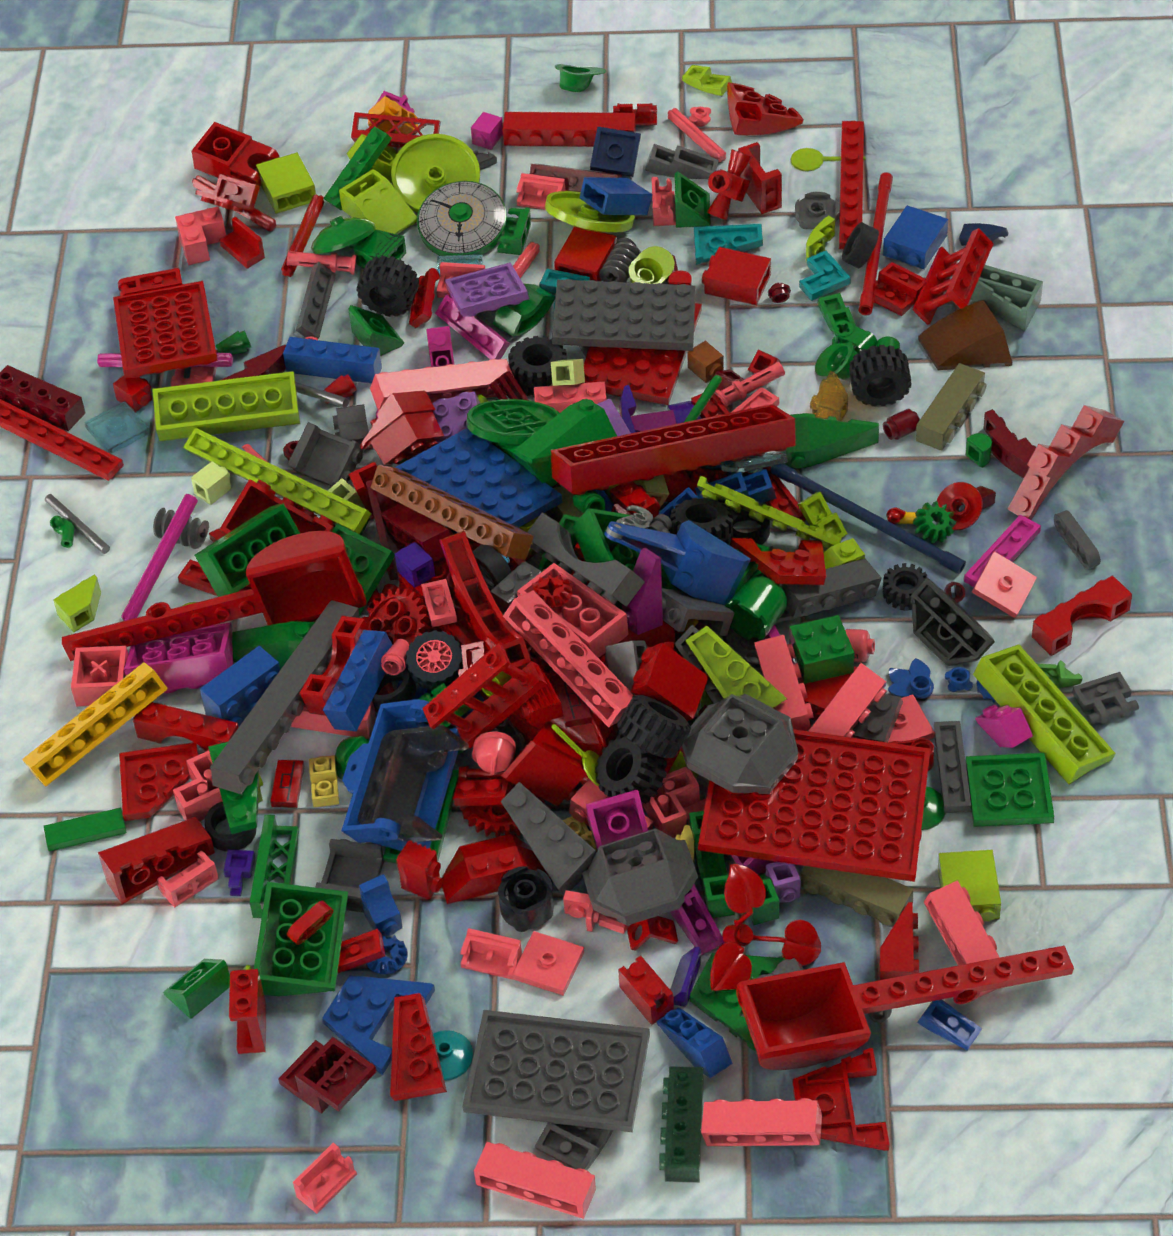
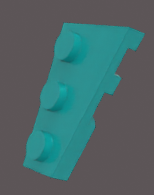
[694,224,763,265]

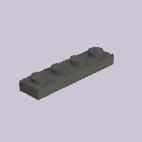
[296,262,336,339]
[934,721,971,813]

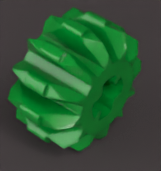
[913,501,956,544]

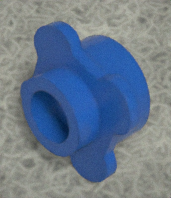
[945,667,973,692]

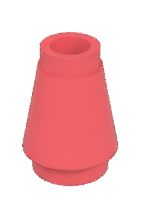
[381,639,409,675]

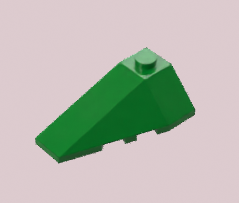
[514,399,617,464]
[783,413,879,469]
[232,621,315,670]

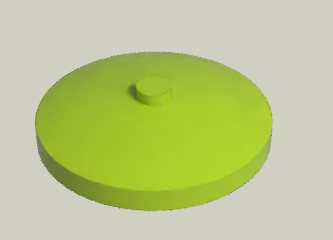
[391,134,480,213]
[545,191,635,232]

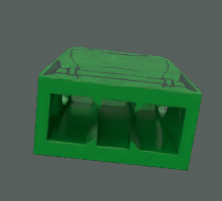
[349,229,406,268]

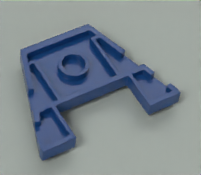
[322,975,435,1075]

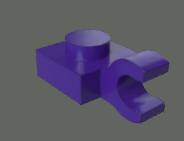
[223,850,255,896]

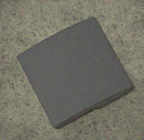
[534,1122,614,1170]

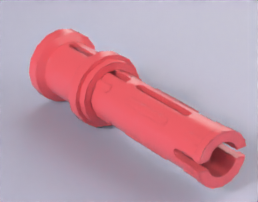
[287,250,356,275]
[715,362,785,409]

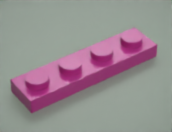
[435,294,510,360]
[964,515,1041,587]

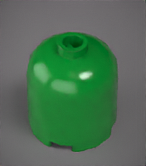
[725,576,787,641]

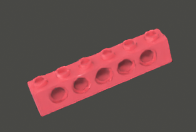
[503,590,634,727]

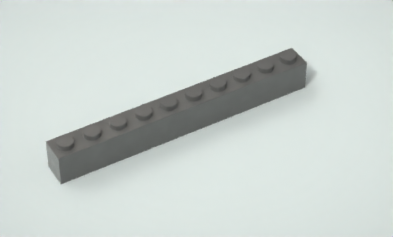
[210,600,359,794]

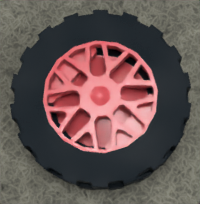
[406,630,463,691]

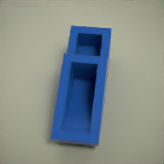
[695,469,777,504]

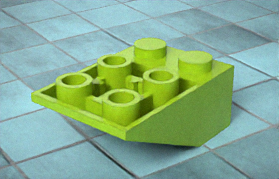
[339,169,417,234]

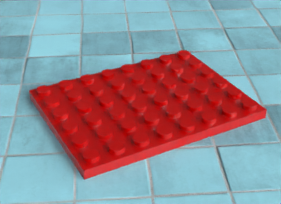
[698,729,930,882]

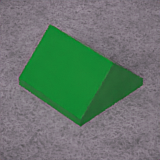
[675,171,711,228]
[348,305,405,356]
[163,958,230,1019]

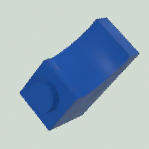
[359,874,403,936]

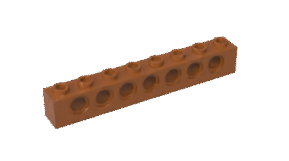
[370,465,534,560]

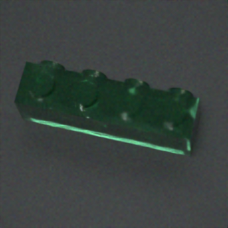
[659,1066,704,1183]

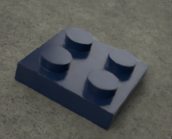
[590,127,641,177]

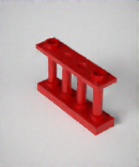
[912,228,994,325]
[422,643,547,748]

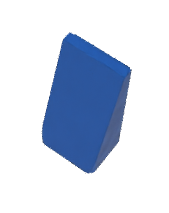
[917,999,982,1050]

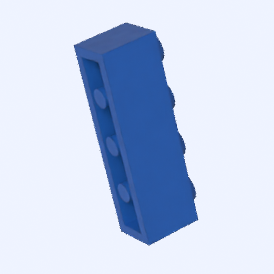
[283,337,382,384]
[323,630,393,732]

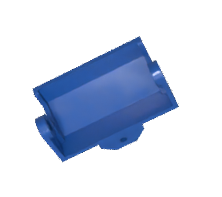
[341,699,462,851]

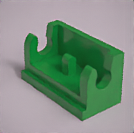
[497,208,531,255]

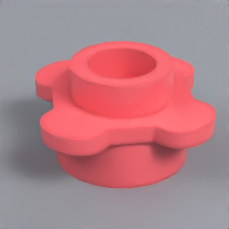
[689,106,711,127]

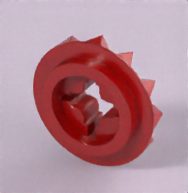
[532,574,572,609]

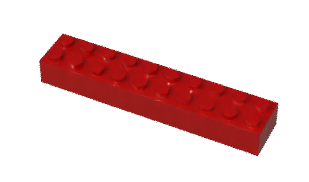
[551,404,796,495]

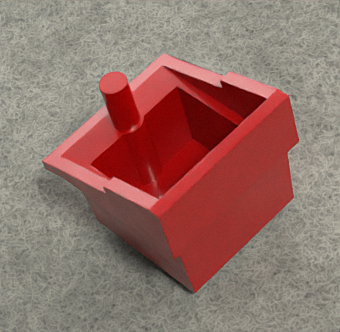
[360,390,444,465]

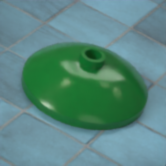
[311,216,376,254]

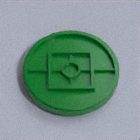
[466,399,559,445]

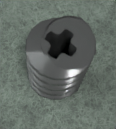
[599,237,641,283]
[153,508,209,549]

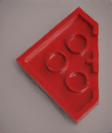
[119,742,199,821]

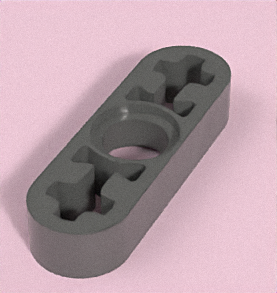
[1054,510,1101,569]

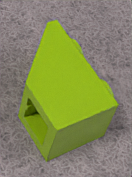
[53,574,101,632]

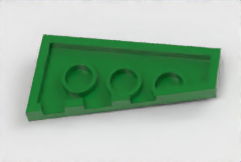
[208,741,259,834]

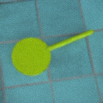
[791,148,866,171]
[552,724,600,787]

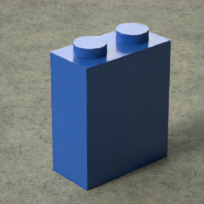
[579,177,652,215]
[883,205,948,270]

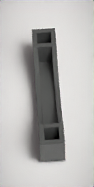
[527,513,645,607]

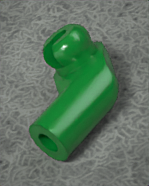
[50,516,75,548]

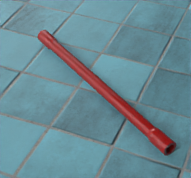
[858,172,893,316]

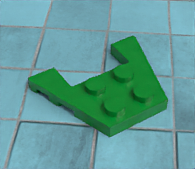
[690,953,785,1051]

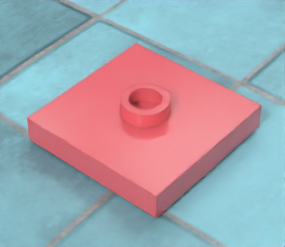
[972,551,1037,618]
[888,694,935,743]
[512,931,584,996]

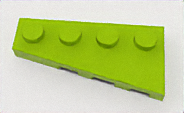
[685,626,787,708]

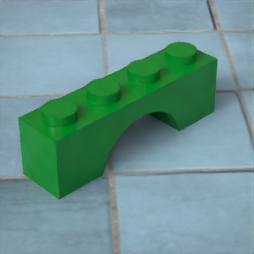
[689,811,735,918]

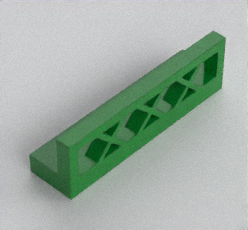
[249,815,299,918]

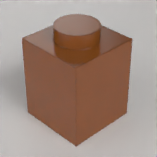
[687,340,724,383]

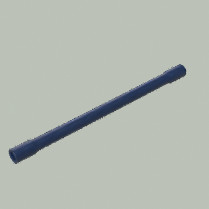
[770,460,966,574]

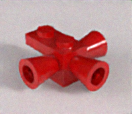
[707,149,752,221]

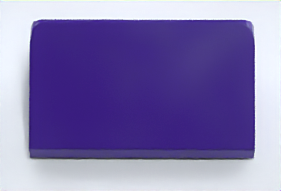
[670,946,701,1007]

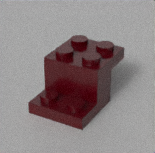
[278,1037,376,1114]

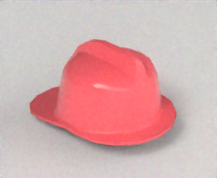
[472,731,516,775]

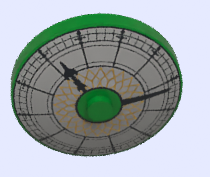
[417,181,507,260]

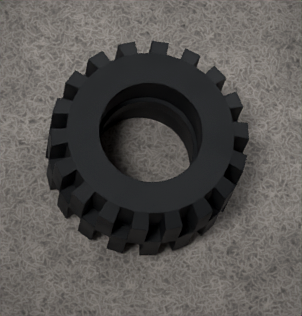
[356,256,419,317]
[508,336,567,397]
[849,345,912,407]
[670,498,733,545]
[617,695,691,758]
[595,734,667,804]

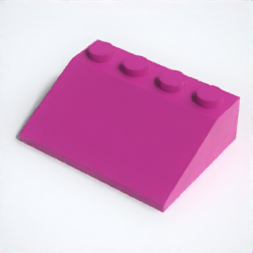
[124,622,233,693]

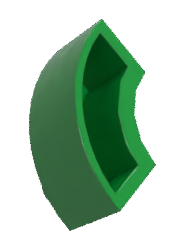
[492,283,556,336]

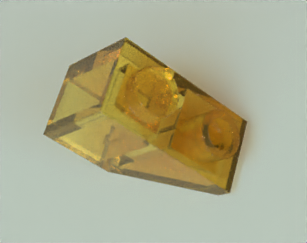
[810,371,848,421]

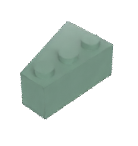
[971,265,1043,331]

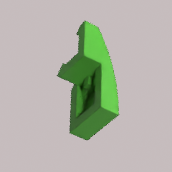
[1036,660,1082,689]

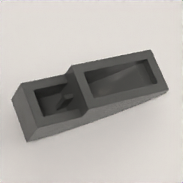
[645,144,719,179]

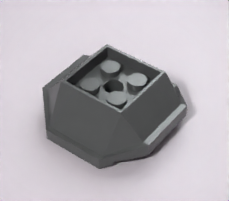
[680,694,798,794]
[582,828,698,925]

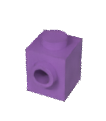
[766,862,800,903]

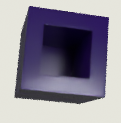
[395,542,435,588]

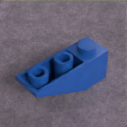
[656,1007,733,1078]

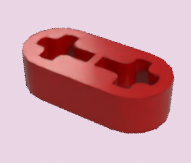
[287,901,333,945]

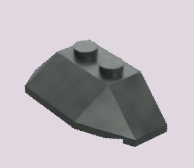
[910,578,995,666]

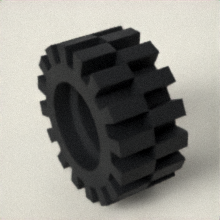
[883,563,927,611]

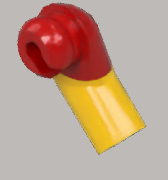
[886,507,916,524]

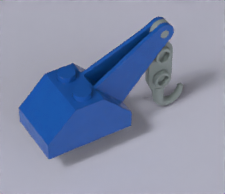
[605,505,751,605]

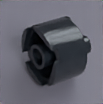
[498,866,554,932]

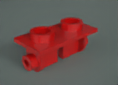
[613,103,657,126]

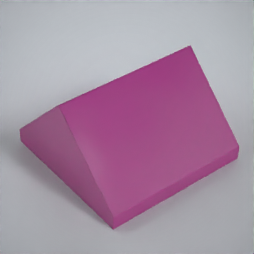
[586,790,648,850]

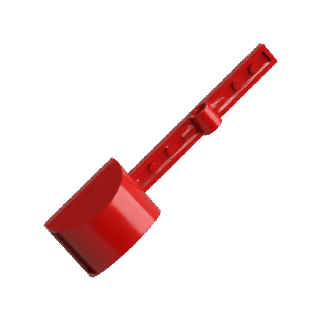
[62,531,366,661]
[736,945,1074,1070]

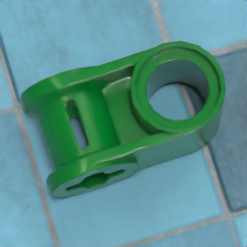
[832,321,878,354]

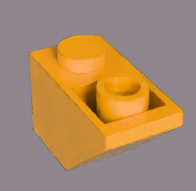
[368,96,418,134]

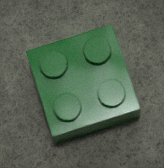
[789,615,854,684]

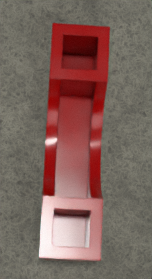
[1032,575,1132,656]
[300,616,369,716]
[133,702,239,752]

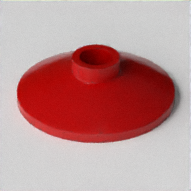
[937,482,983,530]

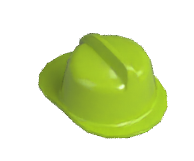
[628,246,675,284]

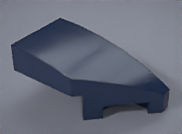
[959,223,1009,246]

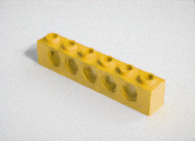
[22,662,168,787]

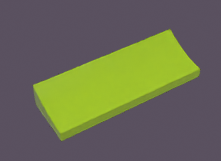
[153,371,300,441]
[973,644,1116,784]

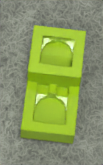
[682,65,732,96]
[797,492,848,538]

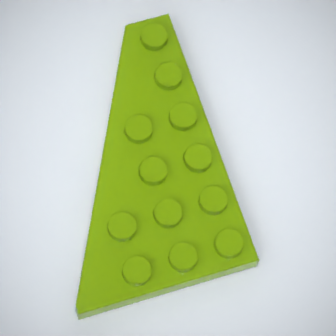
[697,476,842,549]

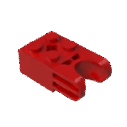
[191,122,280,186]

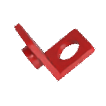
[627,916,678,951]

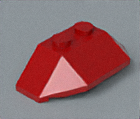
[442,834,551,904]

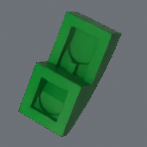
[817,293,856,334]

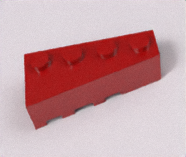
[98,817,215,904]

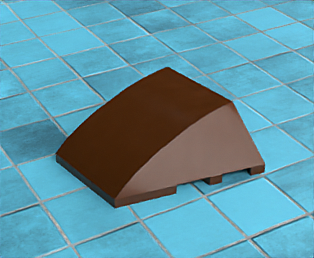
[918,300,1013,370]

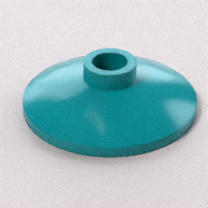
[433,1030,474,1080]

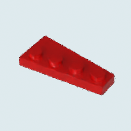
[390,993,447,1101]

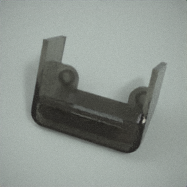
[358,725,469,842]

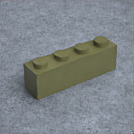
[916,363,987,451]
[801,866,913,926]

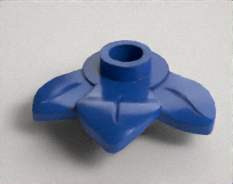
[888,658,934,698]

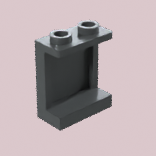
[288,422,364,486]
[662,588,735,636]
[315,839,384,913]

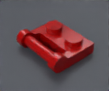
[453,766,512,806]

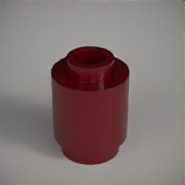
[883,409,920,440]

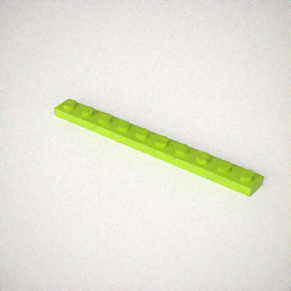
[183,428,371,534]

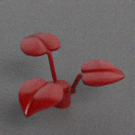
[710,864,822,991]

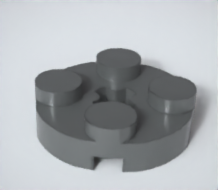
[795,192,840,229]

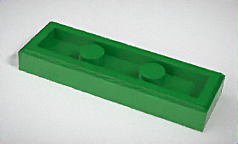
[44,807,127,851]

